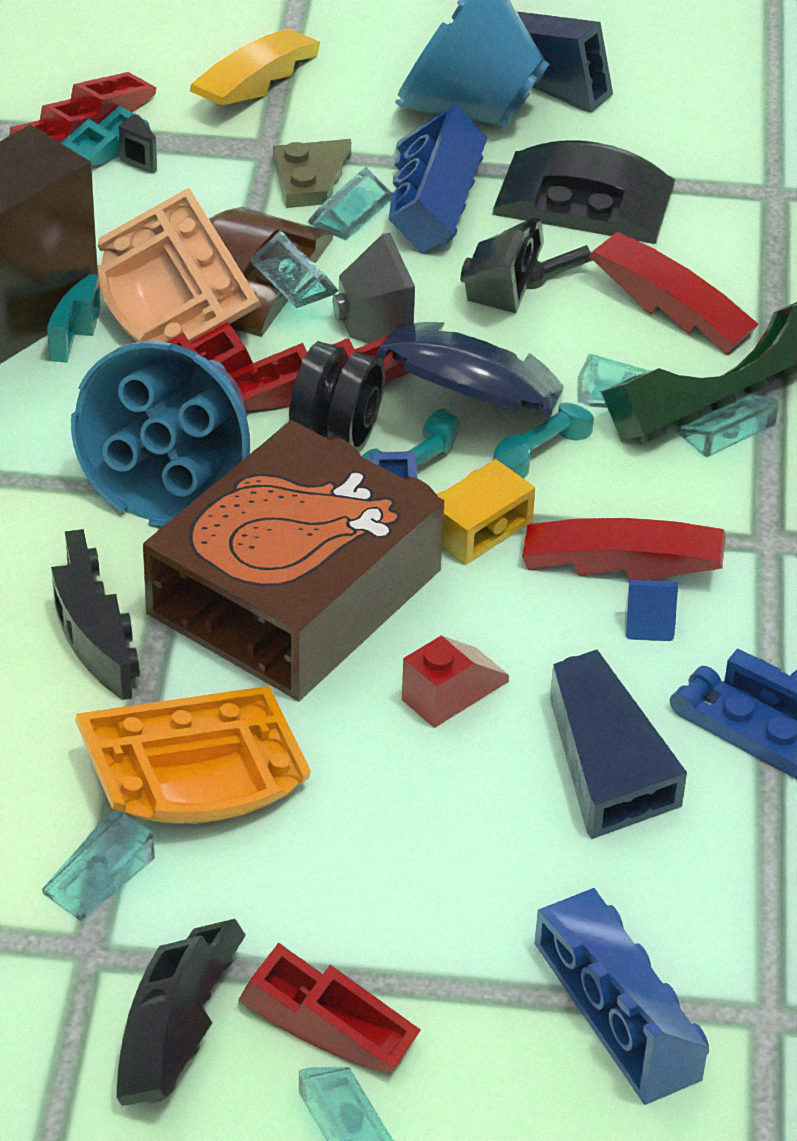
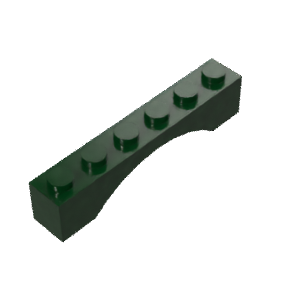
[601,302,797,444]

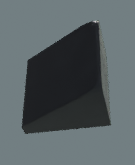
[118,113,157,174]

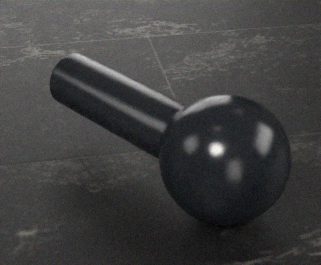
[526,245,593,289]

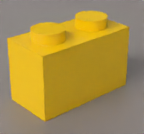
[437,459,536,565]

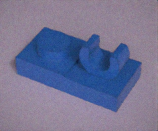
[724,648,797,720]

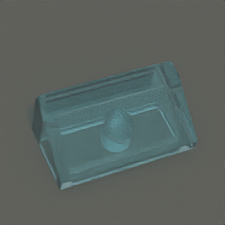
[307,167,392,241]
[249,231,339,309]
[677,395,779,458]
[298,1067,394,1141]

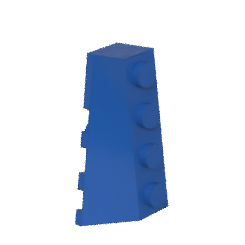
[389,104,488,254]
[534,887,709,1105]

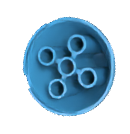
[395,0,550,129]
[71,341,250,527]

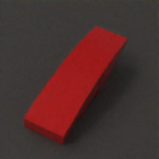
[9,72,157,143]
[589,232,759,355]
[229,335,410,411]
[522,518,726,580]

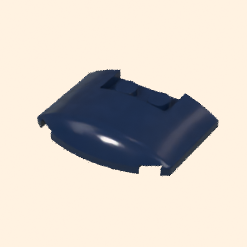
[376,322,564,418]

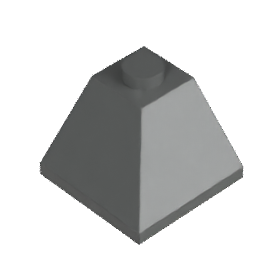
[332,233,415,343]

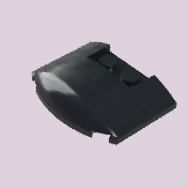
[493,140,675,244]

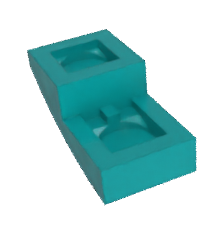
[61,106,151,166]
[47,274,101,363]

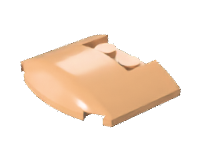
[97,187,262,343]

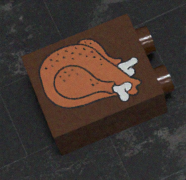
[143,420,445,702]

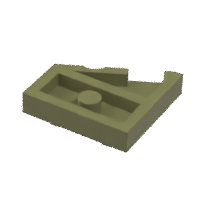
[273,139,352,208]

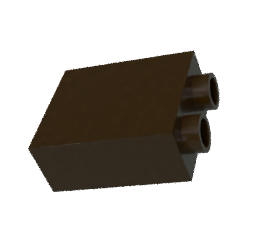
[0,124,98,364]

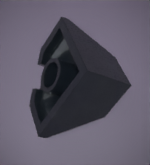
[460,217,544,313]

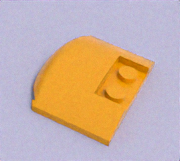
[75,686,311,824]

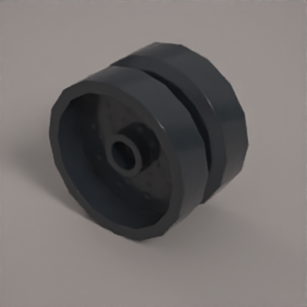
[289,341,385,452]

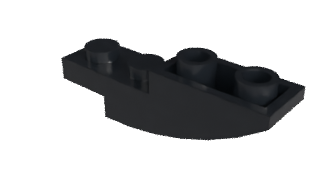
[51,529,140,700]
[116,918,246,1106]

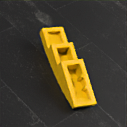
[189,29,320,106]

